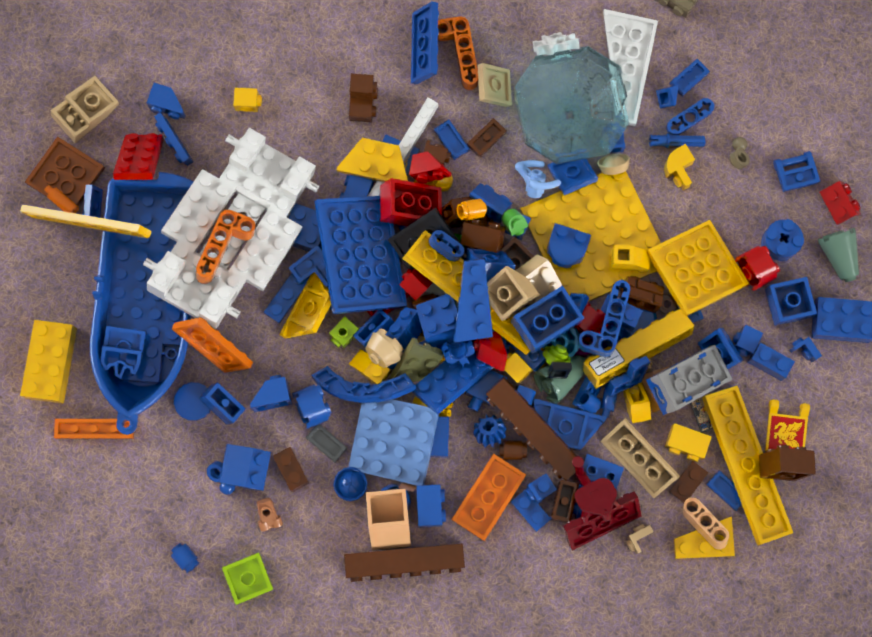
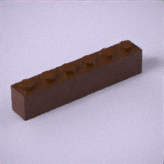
[486,376,584,481]
[344,543,465,582]

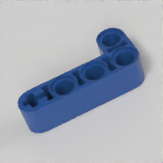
[578,280,630,357]

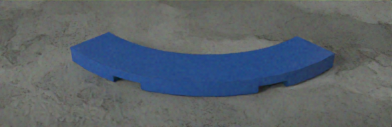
[311,366,416,403]

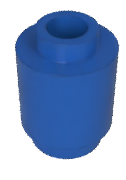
[171,543,199,573]

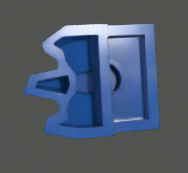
[100,325,146,379]

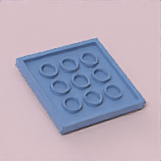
[349,399,439,486]

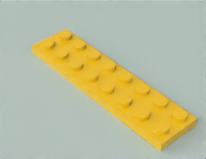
[402,230,530,355]
[702,386,793,546]

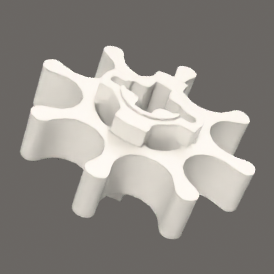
[533,32,580,58]

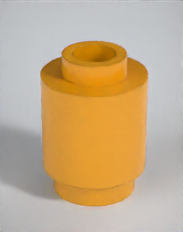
[457,199,487,221]

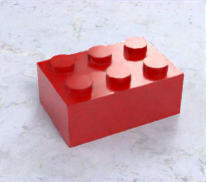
[380,178,442,226]

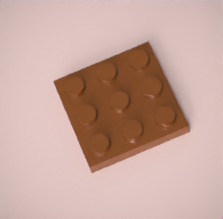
[25,136,105,206]

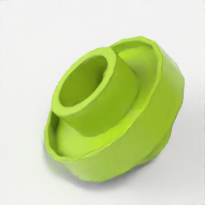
[542,344,571,365]

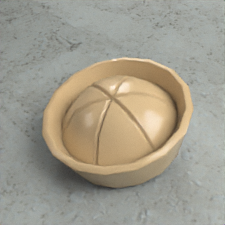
[597,153,630,175]

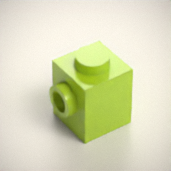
[329,316,359,349]

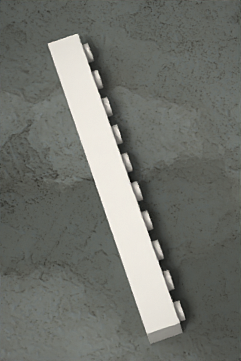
[368,98,438,196]

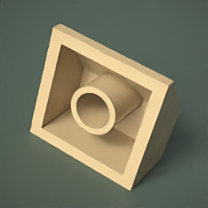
[487,266,540,321]

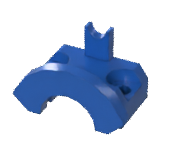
[441,340,475,367]

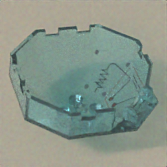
[514,46,629,164]

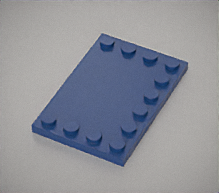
[314,196,407,314]

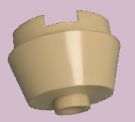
[365,329,404,368]

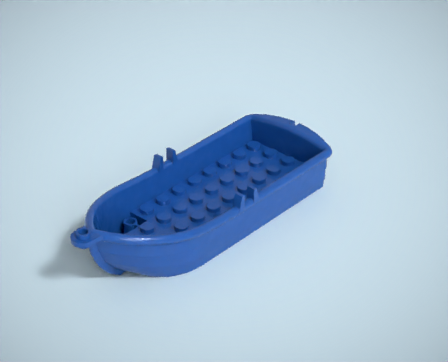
[90,172,198,435]

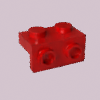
[819,181,861,225]

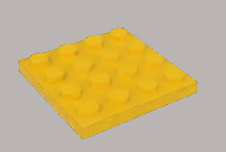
[647,220,749,316]

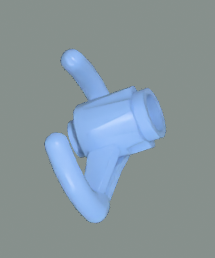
[515,160,561,198]

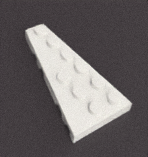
[603,9,658,126]

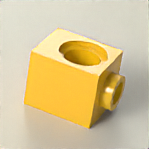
[233,88,262,112]

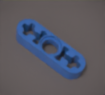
[666,98,714,135]

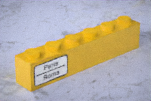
[583,309,694,389]

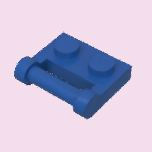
[773,151,820,192]

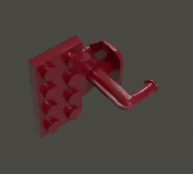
[563,456,642,551]

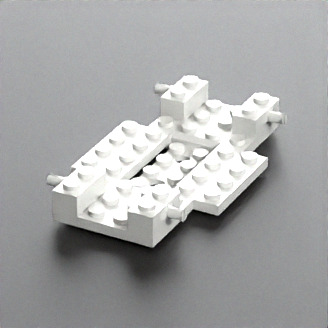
[143,128,320,330]

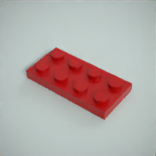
[113,133,163,180]

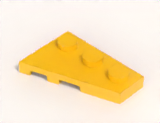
[674,516,735,559]

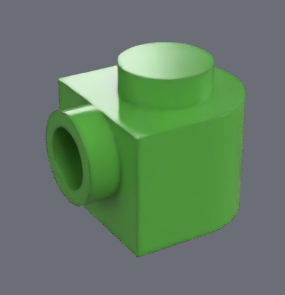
[502,209,528,236]

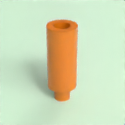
[44,185,79,214]

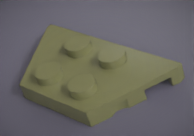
[388,338,443,382]

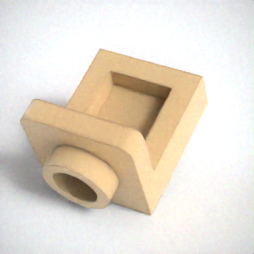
[626,524,653,554]

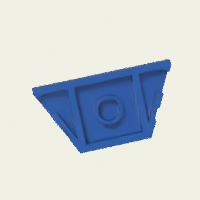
[533,399,607,451]

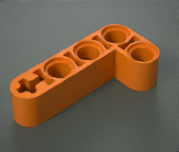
[438,16,478,90]
[196,210,255,284]

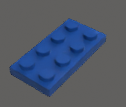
[411,1,439,84]
[412,351,494,415]

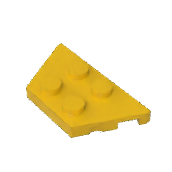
[336,138,408,182]
[279,272,331,339]

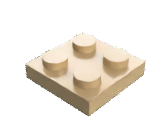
[478,63,512,107]

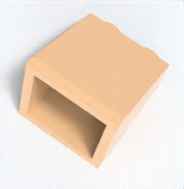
[366,489,411,550]

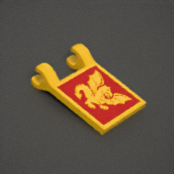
[765,399,810,451]

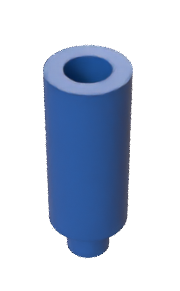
[600,382,618,418]

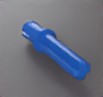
[649,133,706,148]

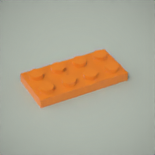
[172,317,253,373]
[451,454,526,541]

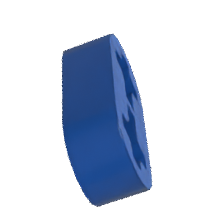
[429,230,464,262]

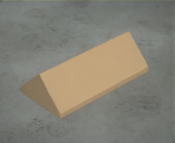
[601,418,680,498]

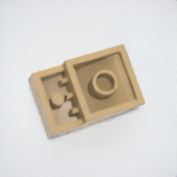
[50,76,119,143]

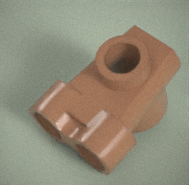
[257,498,283,531]

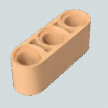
[683,498,729,549]

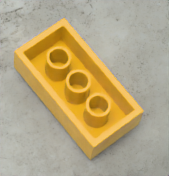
[20,320,77,404]

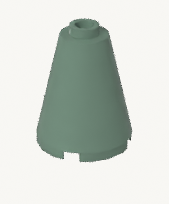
[818,228,859,282]
[534,355,586,404]

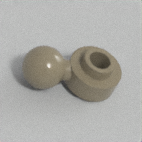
[730,137,750,169]

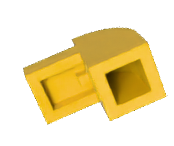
[664,144,695,191]

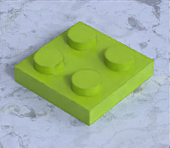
[222,553,274,605]

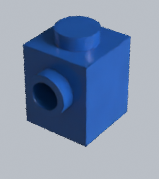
[732,325,763,357]

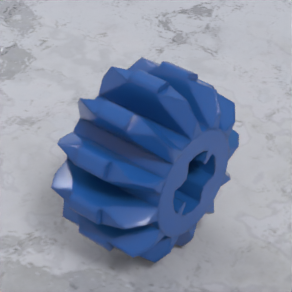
[473,414,507,448]

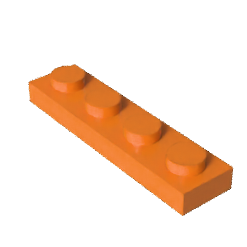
[54,419,134,439]

